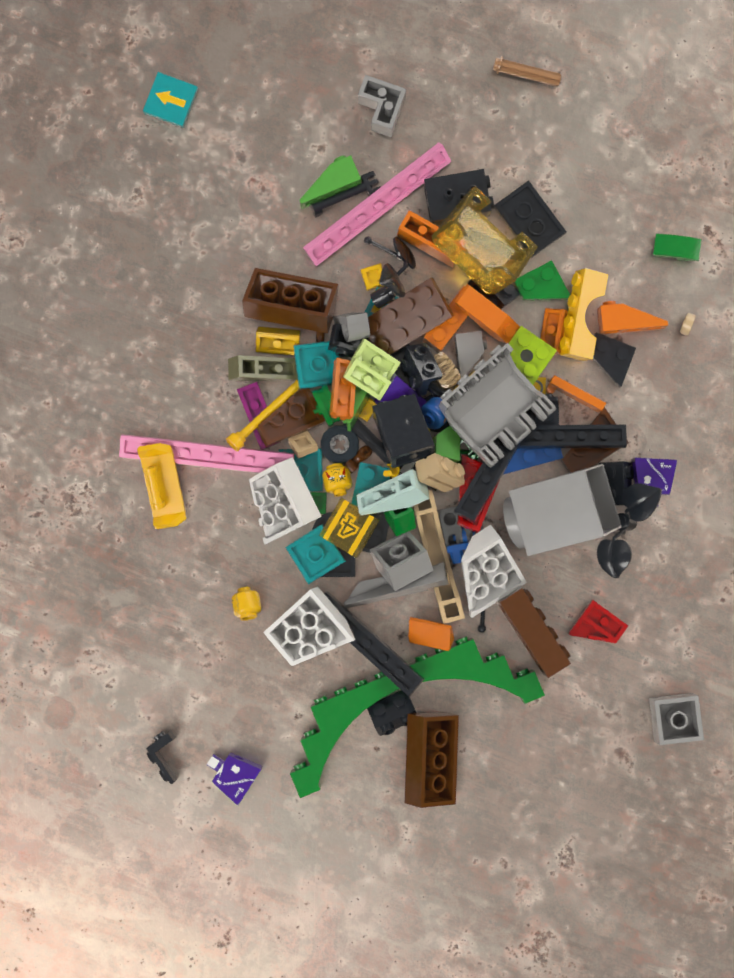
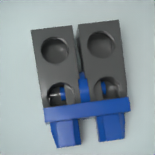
[437,506,484,564]

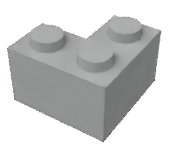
[358,75,406,137]

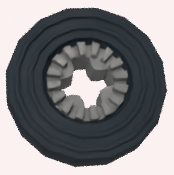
[321,425,359,464]

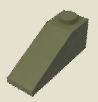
[228,355,297,381]

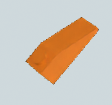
[455,284,520,344]
[597,301,668,335]

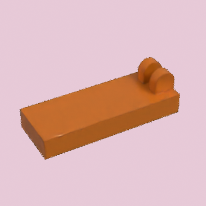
[330,358,356,420]
[546,375,606,413]

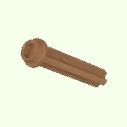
[493,56,561,87]

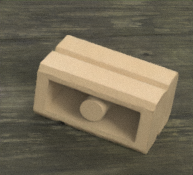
[415,453,465,492]

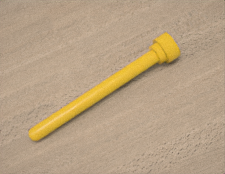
[226,379,299,452]

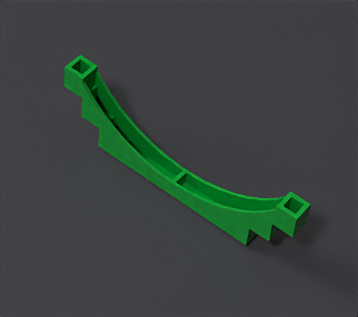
[290,636,545,798]

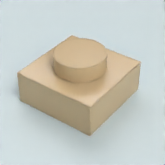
[288,430,318,459]

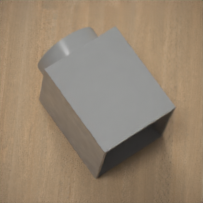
[503,464,621,556]

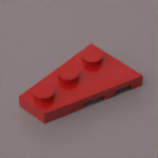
[457,455,500,533]

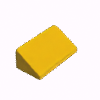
[255,326,301,355]

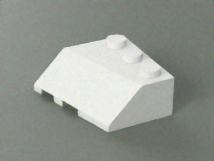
[249,457,322,545]
[461,525,527,618]
[263,586,355,666]

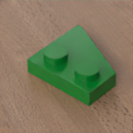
[513,260,570,301]

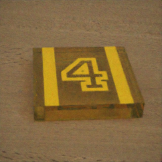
[319,498,379,558]

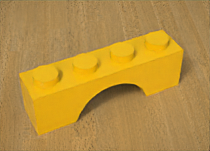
[560,268,608,361]

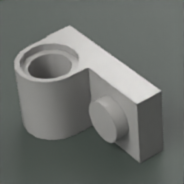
[333,312,370,342]

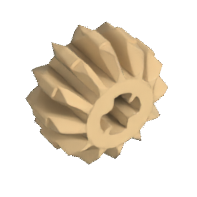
[433,352,461,390]

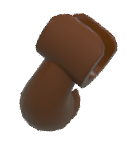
[343,445,372,474]

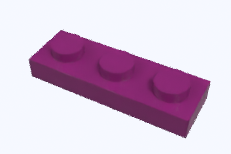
[237,382,281,450]

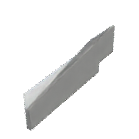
[344,562,449,608]

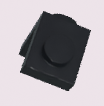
[146,730,177,784]

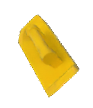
[137,443,186,529]

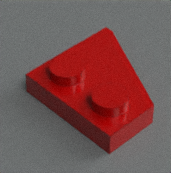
[568,600,628,643]

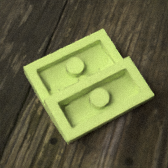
[343,339,401,400]

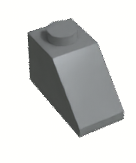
[454,331,487,378]

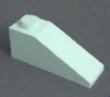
[356,469,430,515]

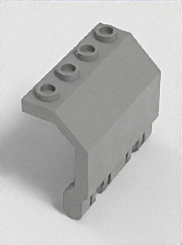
[439,343,556,468]

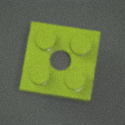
[509,326,557,385]

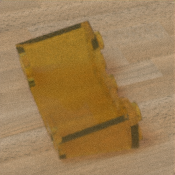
[432,186,538,294]

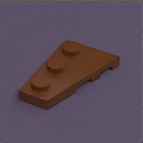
[257,388,325,447]
[561,407,629,473]

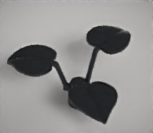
[370,236,416,309]
[597,483,662,578]

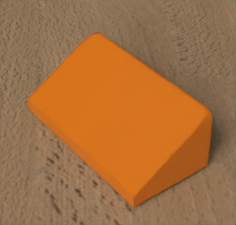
[540,308,568,355]
[408,617,454,651]

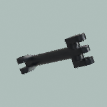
[309,171,381,218]

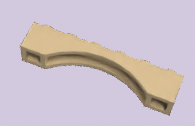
[412,490,465,624]

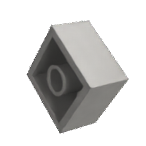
[370,531,434,591]
[649,693,704,745]

